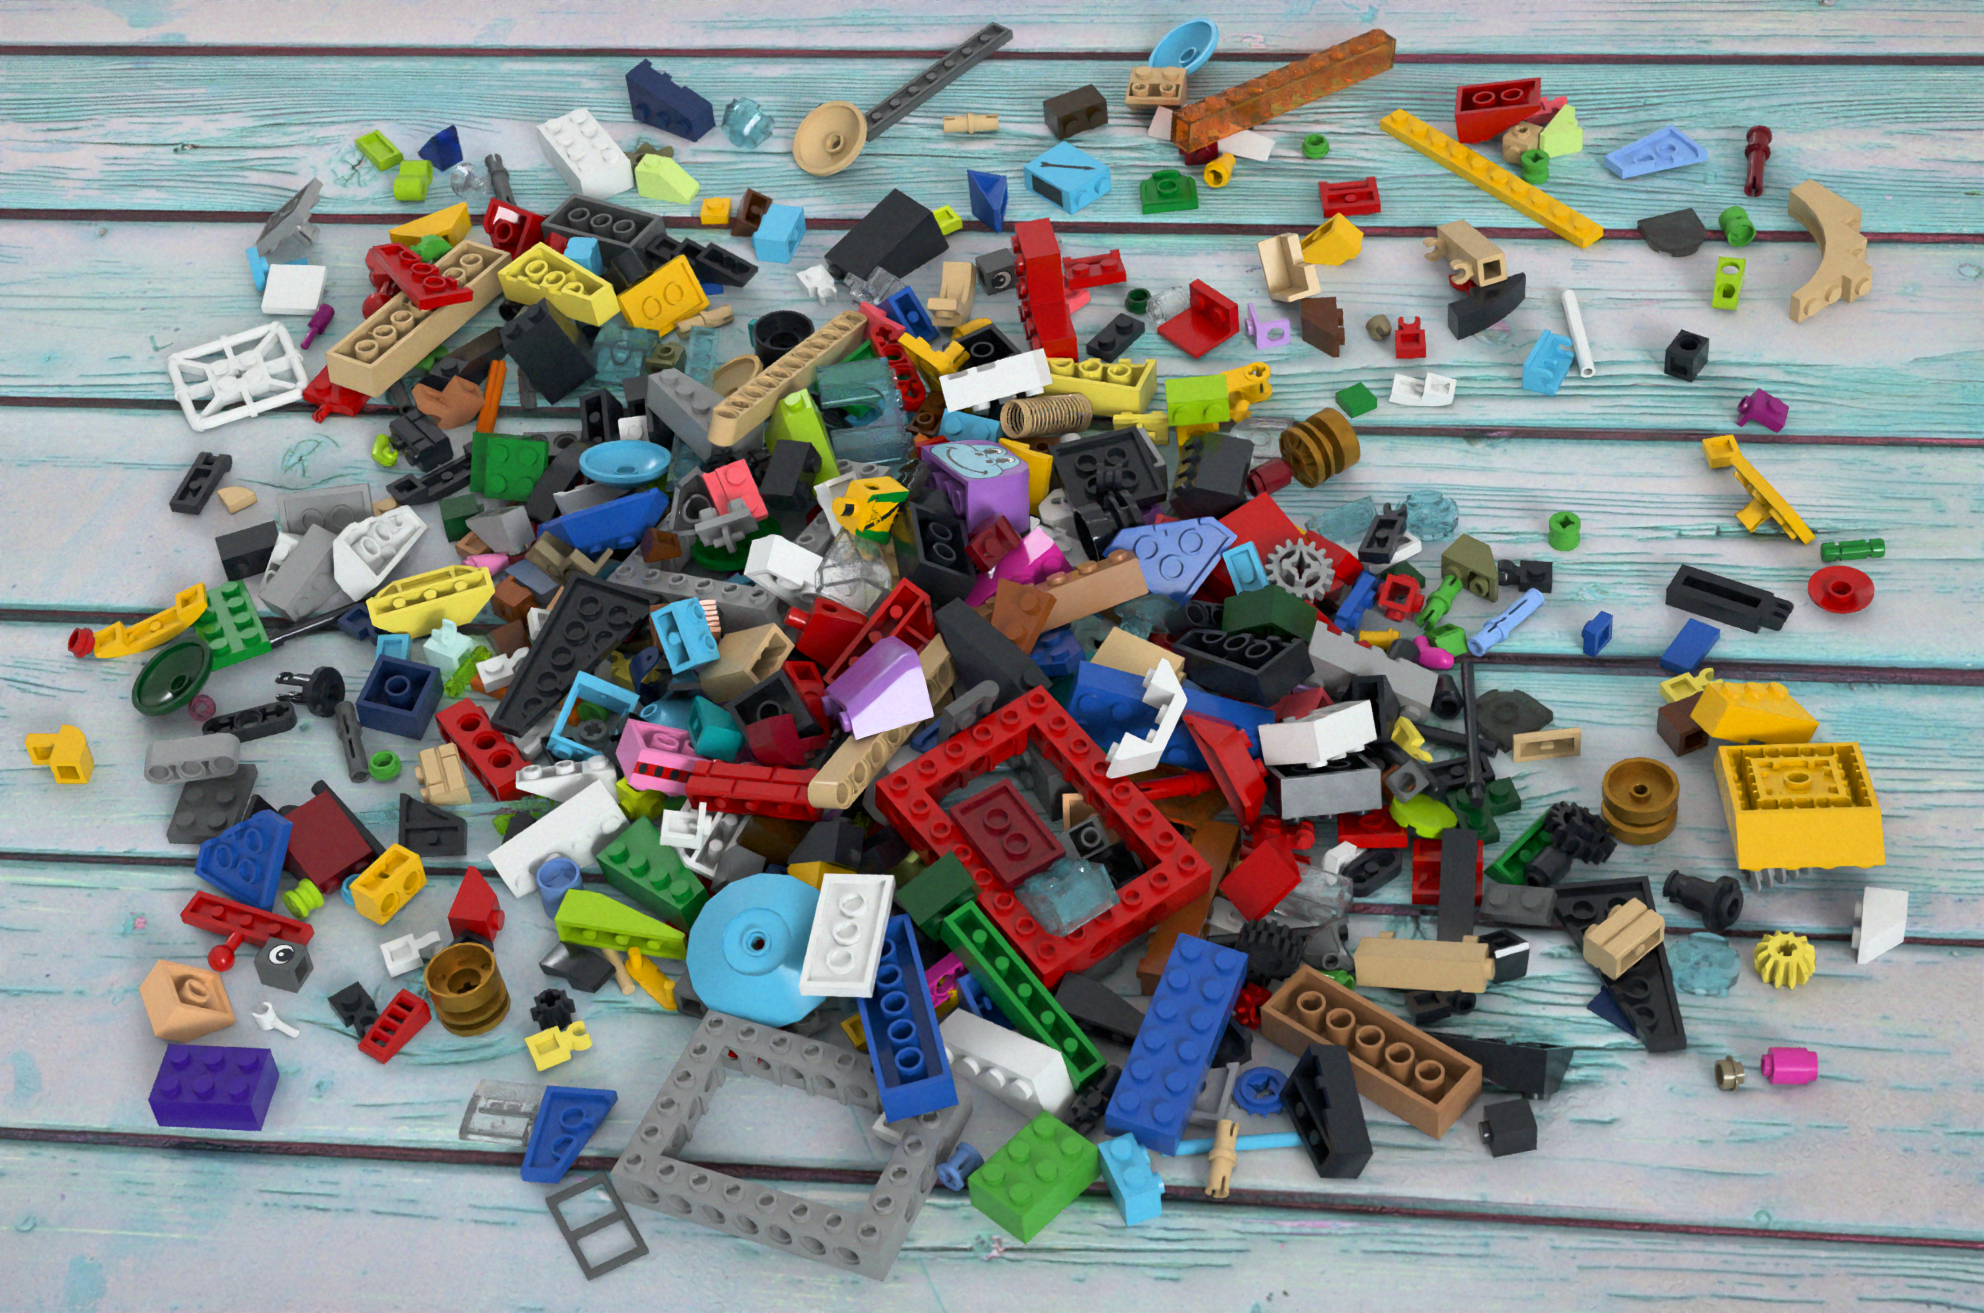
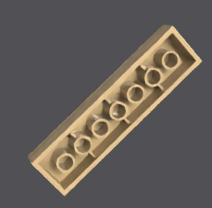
[325,239,512,398]

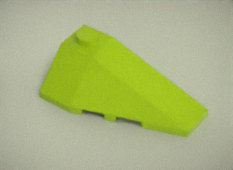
[764,388,841,499]

